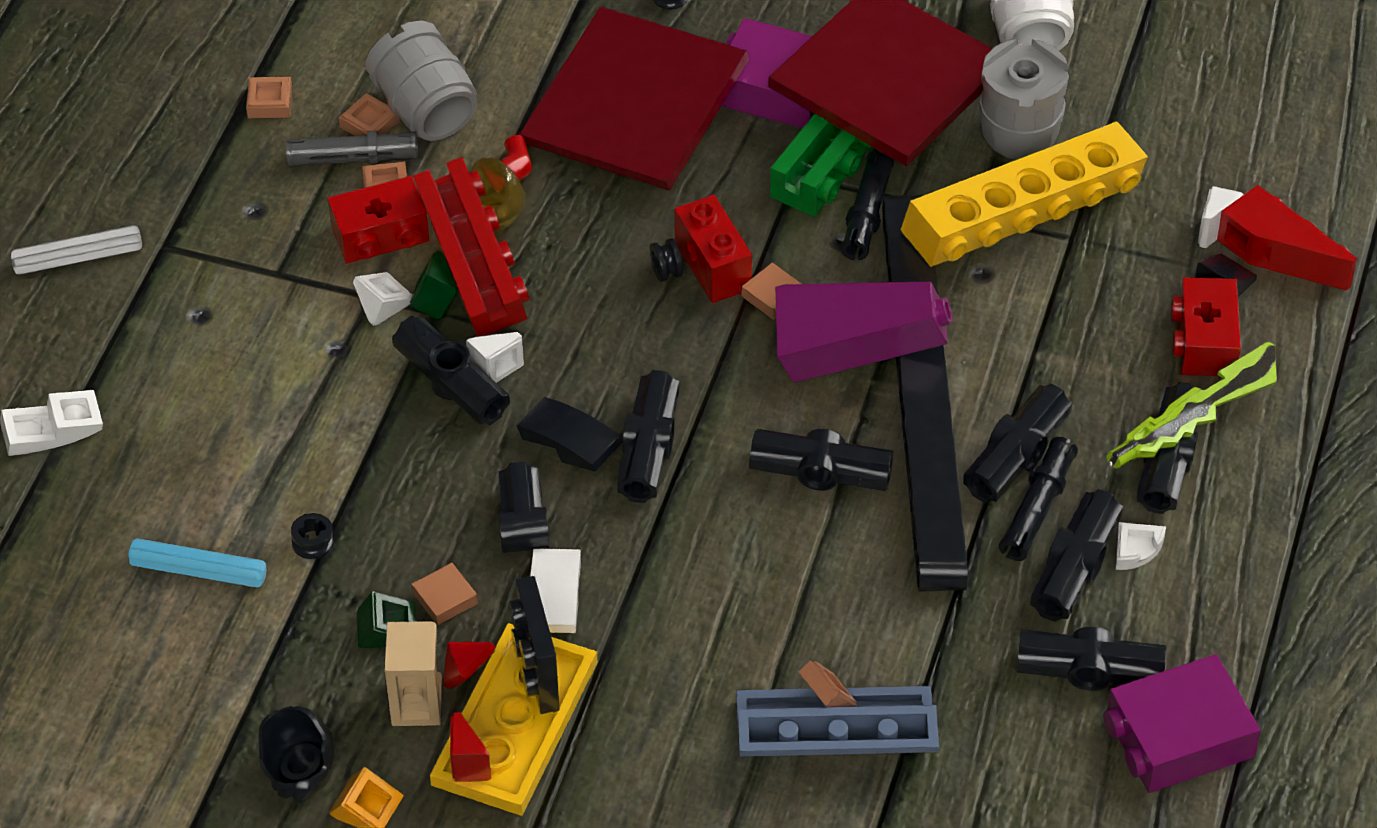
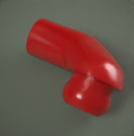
[490,135,532,189]

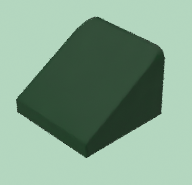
[409,251,457,319]
[357,591,416,648]

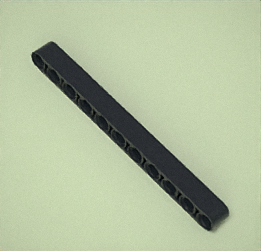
[882,195,968,592]

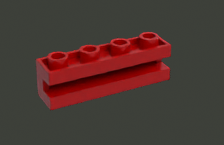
[413,157,530,337]

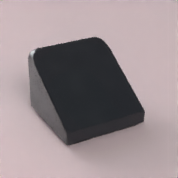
[1195,253,1257,297]

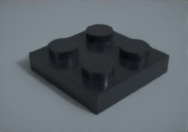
[509,576,560,714]

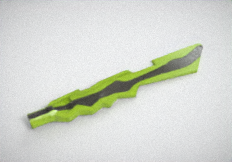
[1106,342,1277,469]

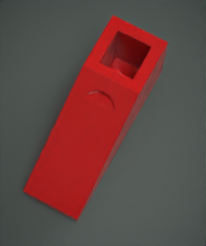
[1217,185,1357,291]

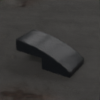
[517,397,623,471]

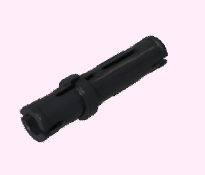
[840,149,894,260]
[998,436,1078,561]

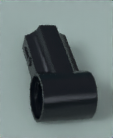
[498,462,549,553]

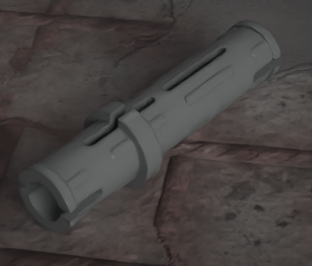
[286,131,418,166]

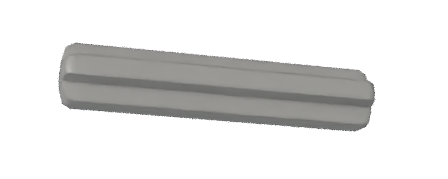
[11,225,142,275]

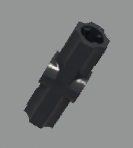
[392,315,510,426]
[617,370,679,503]
[1137,382,1204,514]
[963,383,1072,503]
[749,429,894,491]
[1030,489,1123,622]
[1017,627,1167,691]

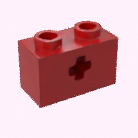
[328,176,430,264]
[674,195,752,304]
[1171,277,1241,376]

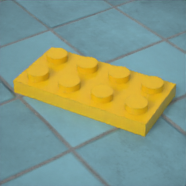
[430,623,598,816]

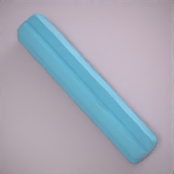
[128,538,267,588]

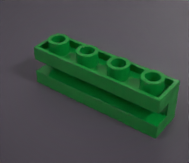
[770,114,875,217]

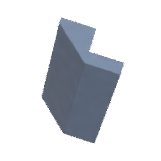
[736,686,939,756]

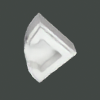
[1115,522,1166,570]

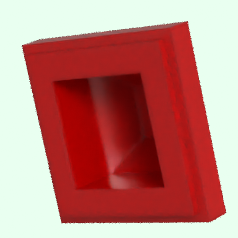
[443,642,496,689]

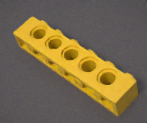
[901,121,1148,267]

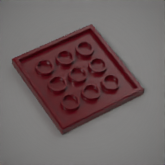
[768,0,992,166]
[519,6,749,191]

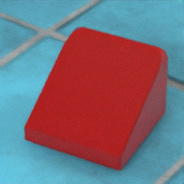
[450,712,491,782]

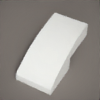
[0,390,103,456]
[531,549,581,633]

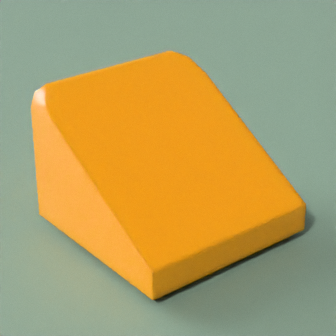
[329,767,404,828]

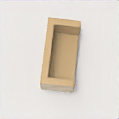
[385,621,442,726]

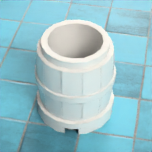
[990,0,1074,51]

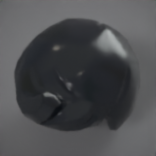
[258,706,334,803]

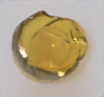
[471,157,526,234]

